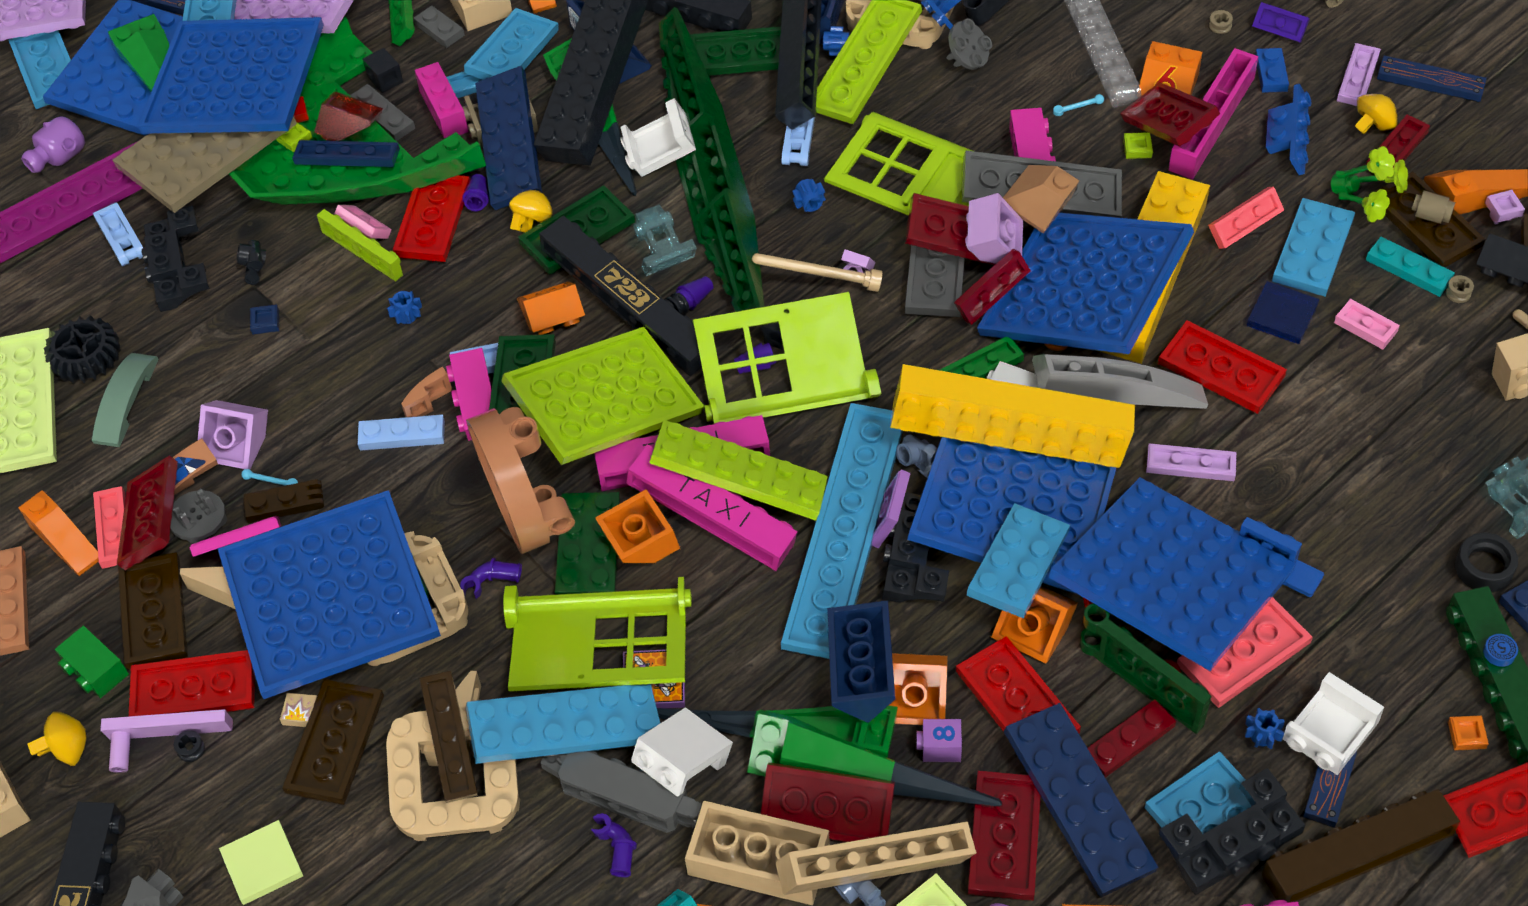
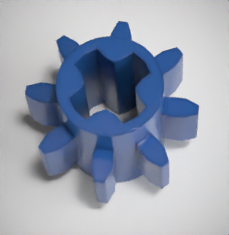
[823,26,850,56]
[792,179,826,212]
[387,291,422,324]
[1245,708,1285,749]

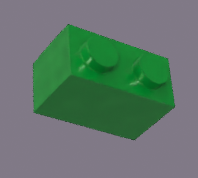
[55,625,129,699]

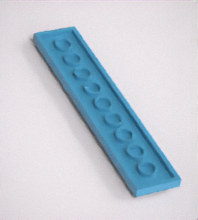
[781,403,903,659]

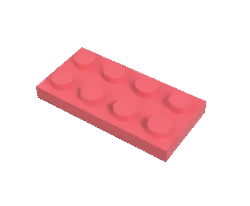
[1177,597,1313,708]

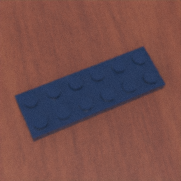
[475,66,542,210]
[1004,703,1158,898]

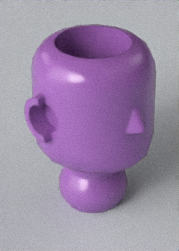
[21,116,85,173]

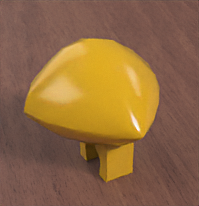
[1355,94,1397,134]
[509,190,552,232]
[27,712,86,766]

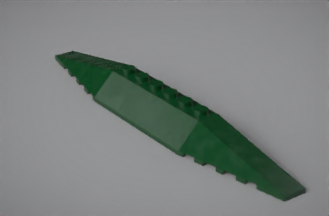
[659,7,764,312]

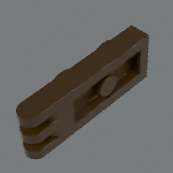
[243,479,324,524]

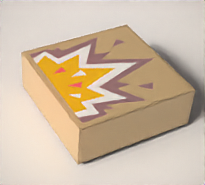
[280,693,317,727]

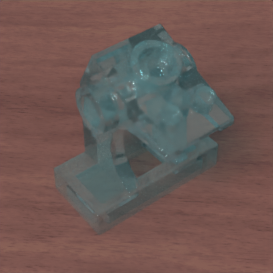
[633,204,697,276]
[1485,456,1528,539]

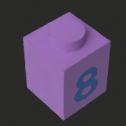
[917,719,962,762]

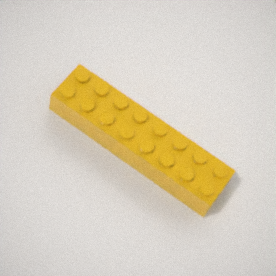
[1096,171,1210,364]
[890,364,1135,468]

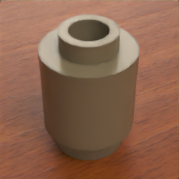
[1412,191,1456,224]

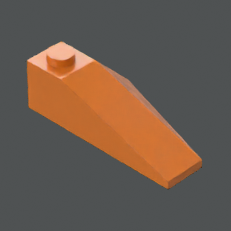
[1424,169,1528,215]

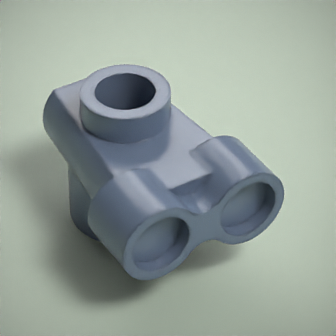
[896,434,938,478]
[834,879,886,906]

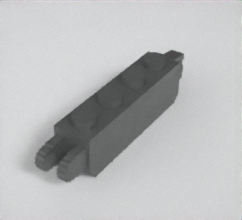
[541,750,702,833]

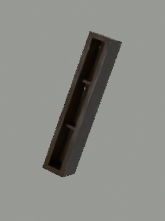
[1262,789,1460,903]

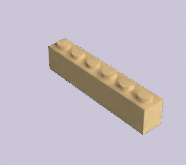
[776,822,976,895]

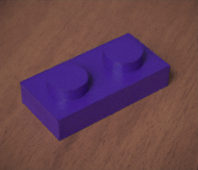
[1252,2,1310,43]

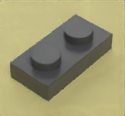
[413,6,465,48]

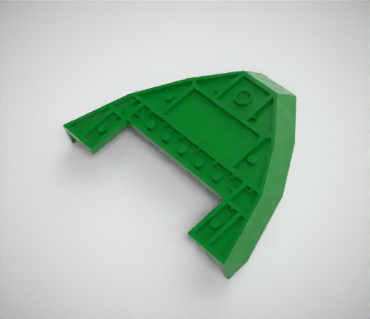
[229,17,486,204]

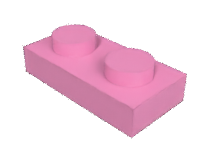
[335,205,392,240]
[1334,299,1400,349]

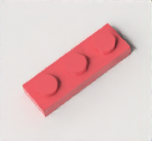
[1208,186,1284,249]
[93,486,126,569]

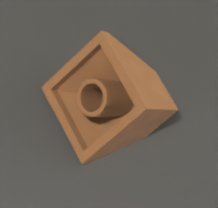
[1003,165,1079,234]

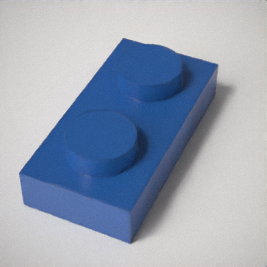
[1255,48,1289,93]

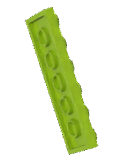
[816,0,922,124]
[649,420,828,520]

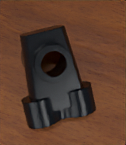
[236,240,266,285]

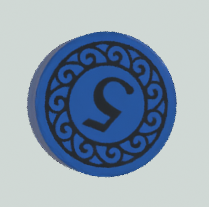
[1483,634,1518,667]

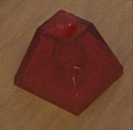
[314,91,383,141]

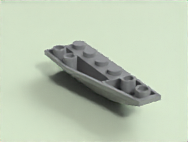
[1032,354,1208,409]

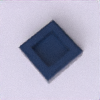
[250,304,279,335]

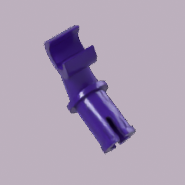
[460,557,522,599]
[591,813,637,877]

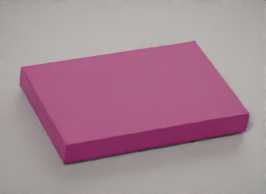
[190,516,281,557]

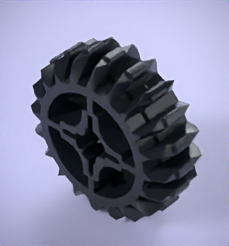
[43,315,121,384]

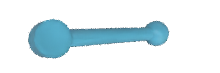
[1053,94,1104,116]
[241,469,298,486]

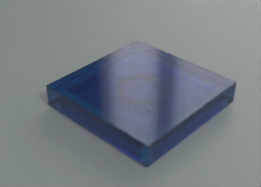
[1247,281,1320,344]

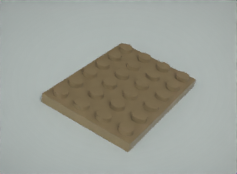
[113,116,297,213]

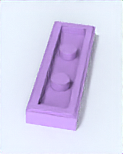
[1337,43,1381,106]
[1146,444,1236,481]

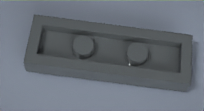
[350,84,416,141]

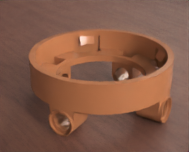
[466,407,575,554]

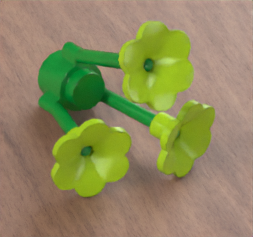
[1331,146,1408,222]

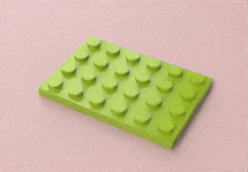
[502,327,704,465]

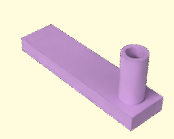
[101,709,233,773]

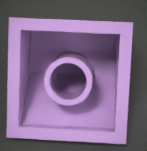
[965,193,1023,263]
[198,400,268,469]

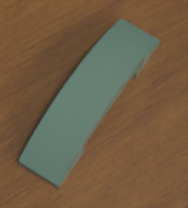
[92,353,159,447]

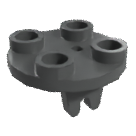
[947,18,992,70]
[170,488,227,544]

